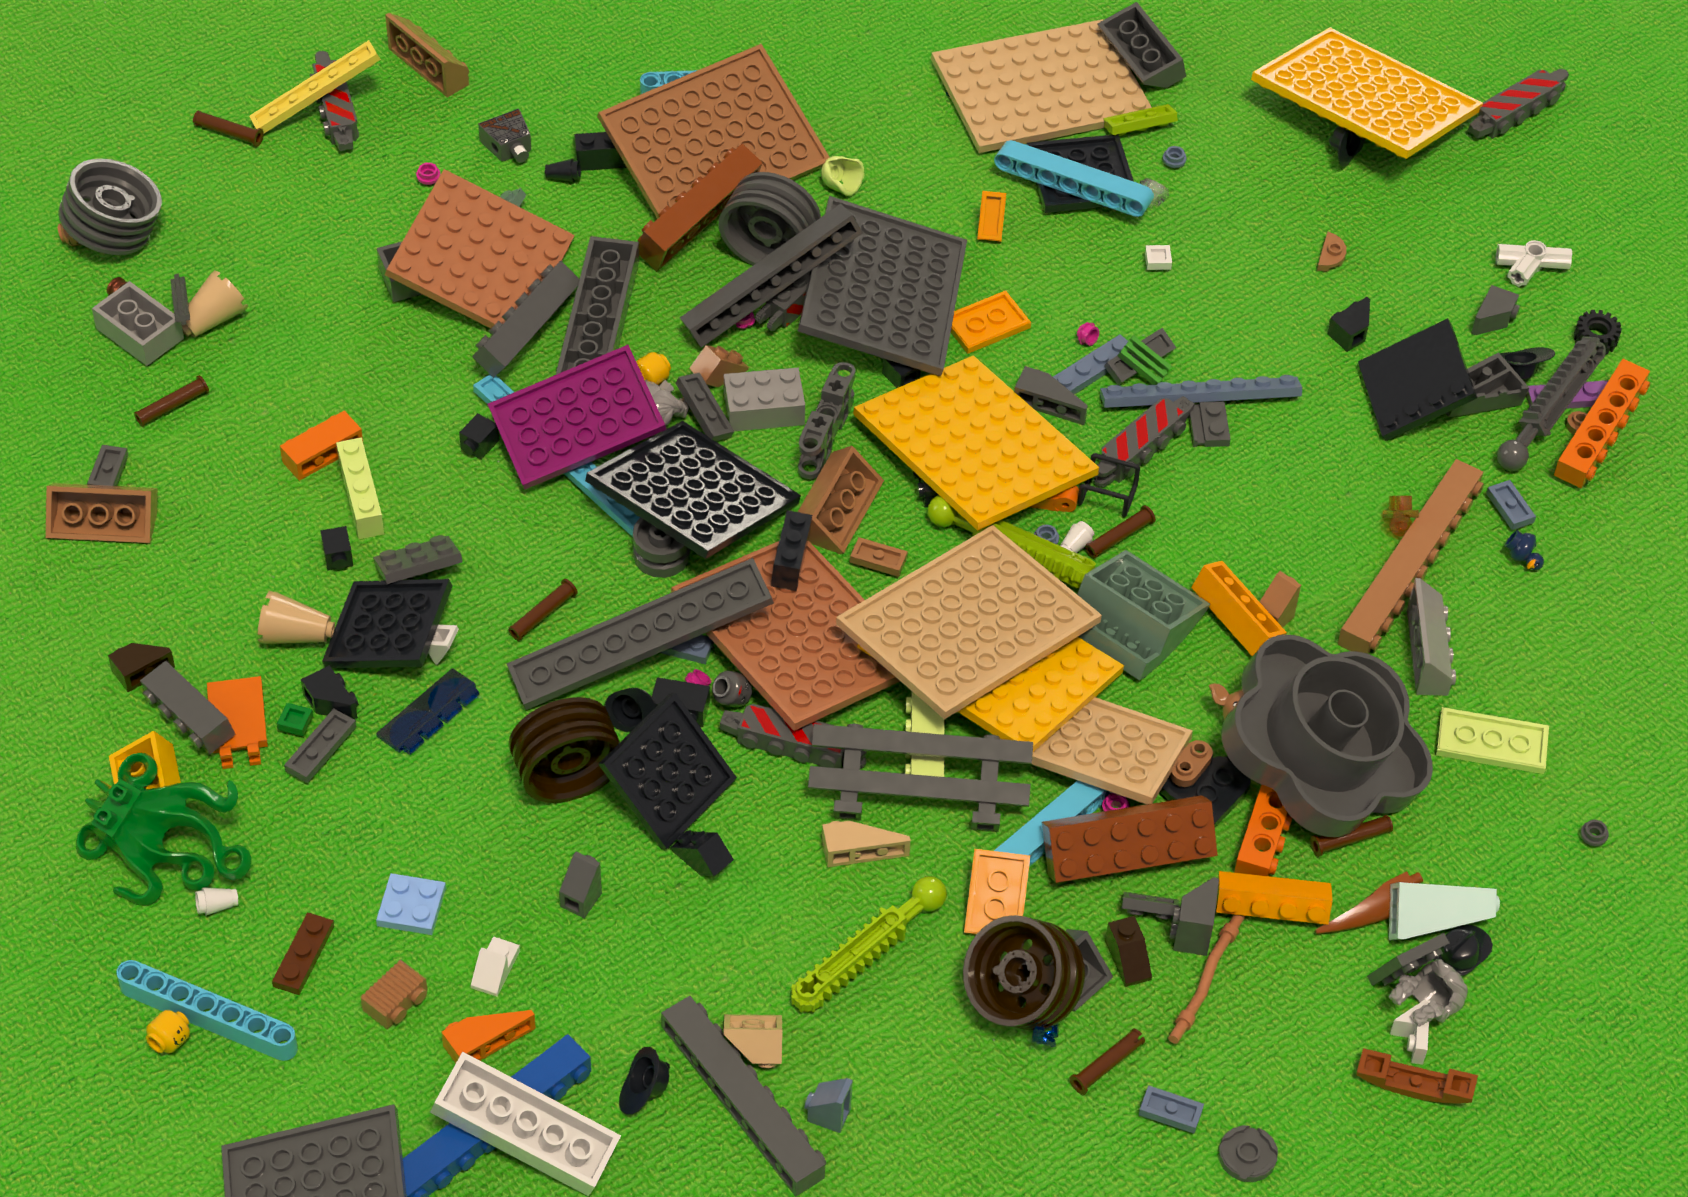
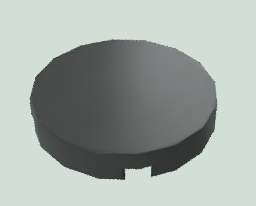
[1219,1125,1278,1182]

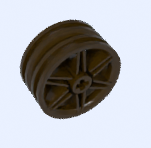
[509,697,620,803]
[963,915,1085,1030]

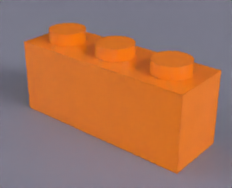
[280,410,364,481]

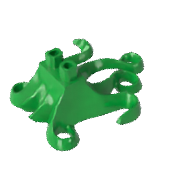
[76,753,251,906]

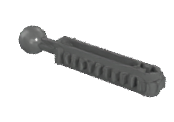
[1496,336,1606,472]

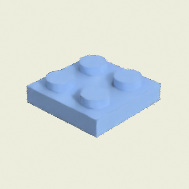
[376,873,446,935]

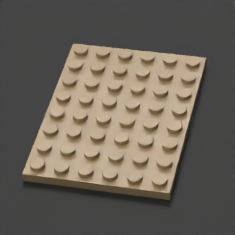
[931,19,1152,153]
[836,525,1102,719]

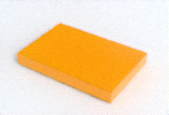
[951,290,1031,354]
[964,849,1030,935]

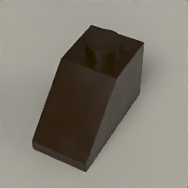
[108,643,175,692]
[1105,916,1152,987]

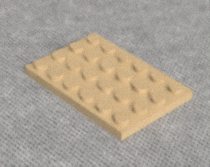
[1032,697,1193,804]

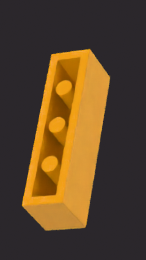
[1191,561,1287,656]
[1216,871,1332,925]

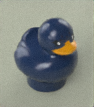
[1504,530,1544,571]

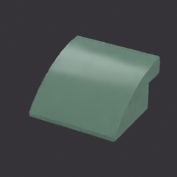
[1077,550,1210,680]

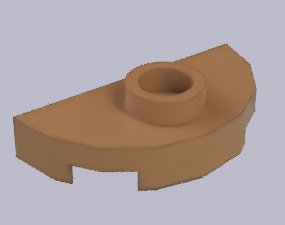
[1317,231,1346,271]

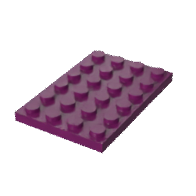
[488,345,667,490]

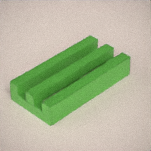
[1117,335,1172,385]

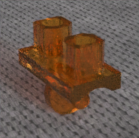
[1383,496,1419,537]

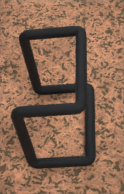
[1078,453,1140,517]

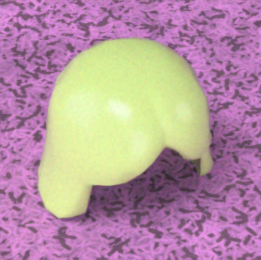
[821,156,865,196]

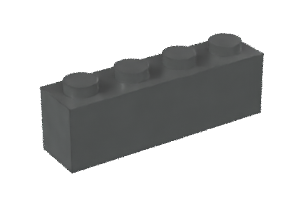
[140,661,235,754]

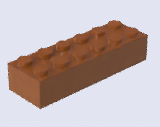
[637,143,763,272]
[1042,795,1218,883]

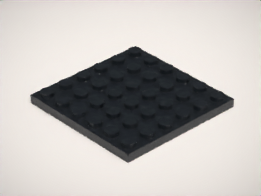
[585,421,801,559]

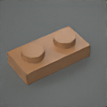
[850,537,908,577]

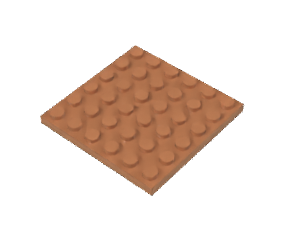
[385,169,575,328]

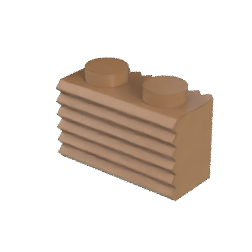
[361,960,428,1029]

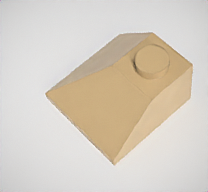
[724,1014,782,1068]

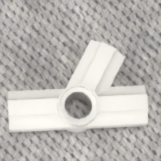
[1495,240,1572,287]

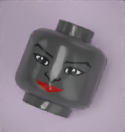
[712,671,752,708]

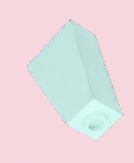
[1389,882,1500,940]

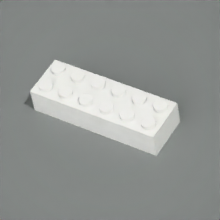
[430,1052,621,1196]

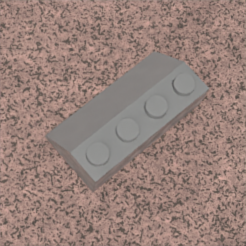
[1407,578,1456,696]

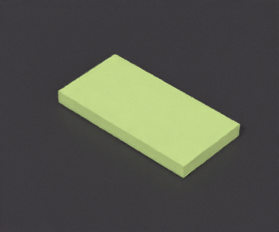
[1436,707,1549,774]

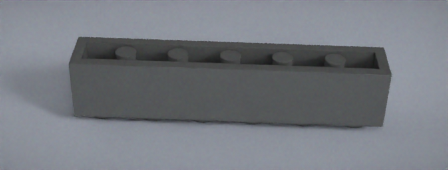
[472,261,579,378]

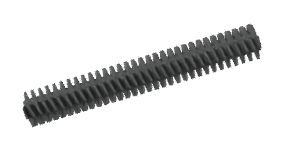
[171,274,190,325]

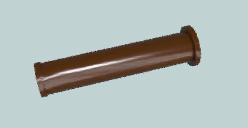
[193,110,264,147]
[134,375,209,427]
[1085,505,1156,559]
[508,578,578,641]
[1310,815,1393,857]
[1069,1028,1145,1095]

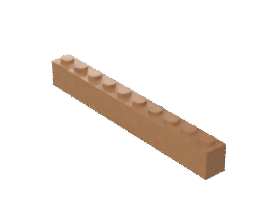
[1337,459,1484,654]

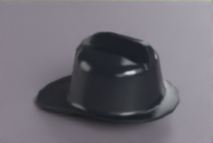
[1329,126,1366,167]
[1500,347,1555,381]
[604,688,657,732]
[1433,925,1493,976]
[619,1047,670,1115]

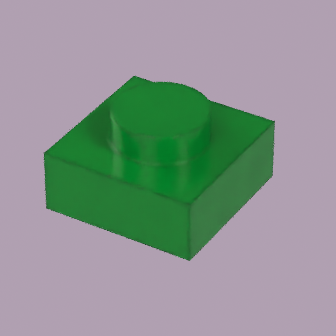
[277,703,313,736]

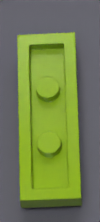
[1103,104,1178,136]

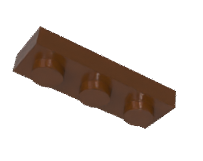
[272,912,334,995]

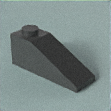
[1014,366,1088,425]

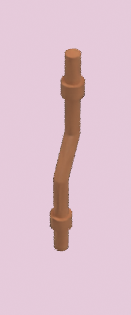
[1168,914,1246,1044]

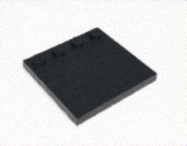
[1026,134,1134,213]
[1358,318,1478,441]
[322,579,453,668]
[598,693,737,849]

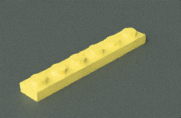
[249,40,381,133]

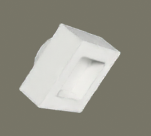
[1145,245,1172,270]

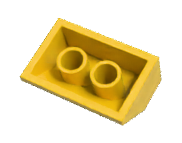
[109,731,181,789]

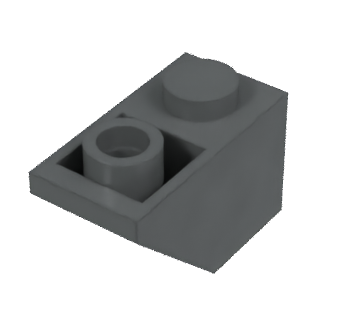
[559,851,602,919]

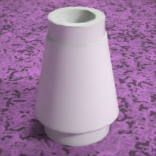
[1061,521,1094,553]
[195,888,238,916]

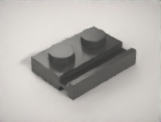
[1188,402,1231,447]

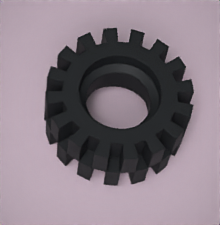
[1574,310,1622,355]

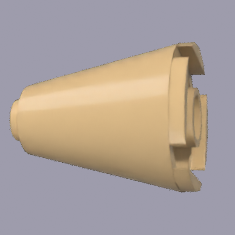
[182,270,248,337]
[258,591,335,644]

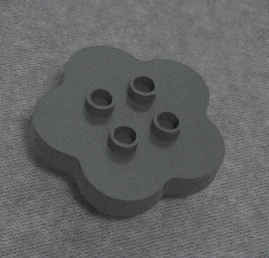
[1222,635,1433,837]

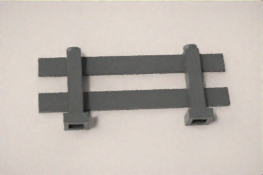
[808,724,1033,832]

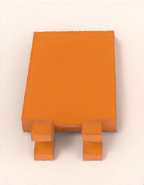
[207,676,268,769]

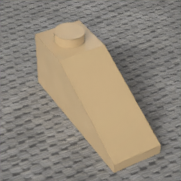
[822,821,911,867]

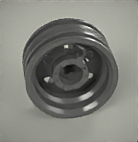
[58,159,162,255]
[719,172,821,265]

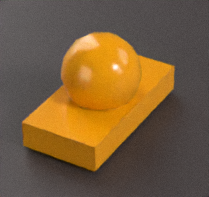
[977,191,1007,241]

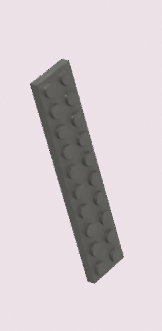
[507,558,774,710]

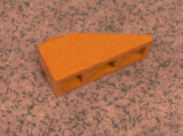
[441,1010,536,1063]

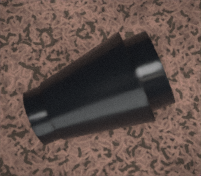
[545,158,581,182]

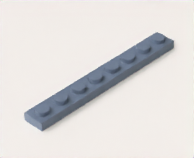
[1100,375,1302,408]

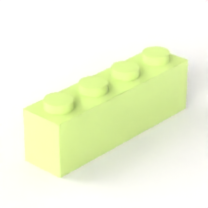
[336,437,384,539]
[905,692,944,777]

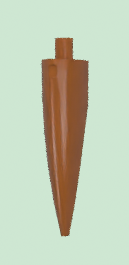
[1314,871,1423,934]

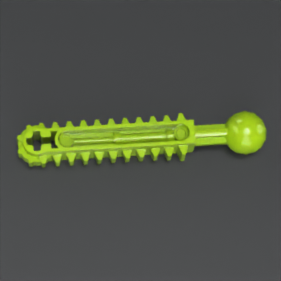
[927,495,1096,589]
[791,876,947,1012]

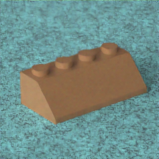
[385,13,469,98]
[798,446,884,554]
[46,483,158,543]

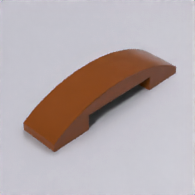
[1357,1048,1478,1104]

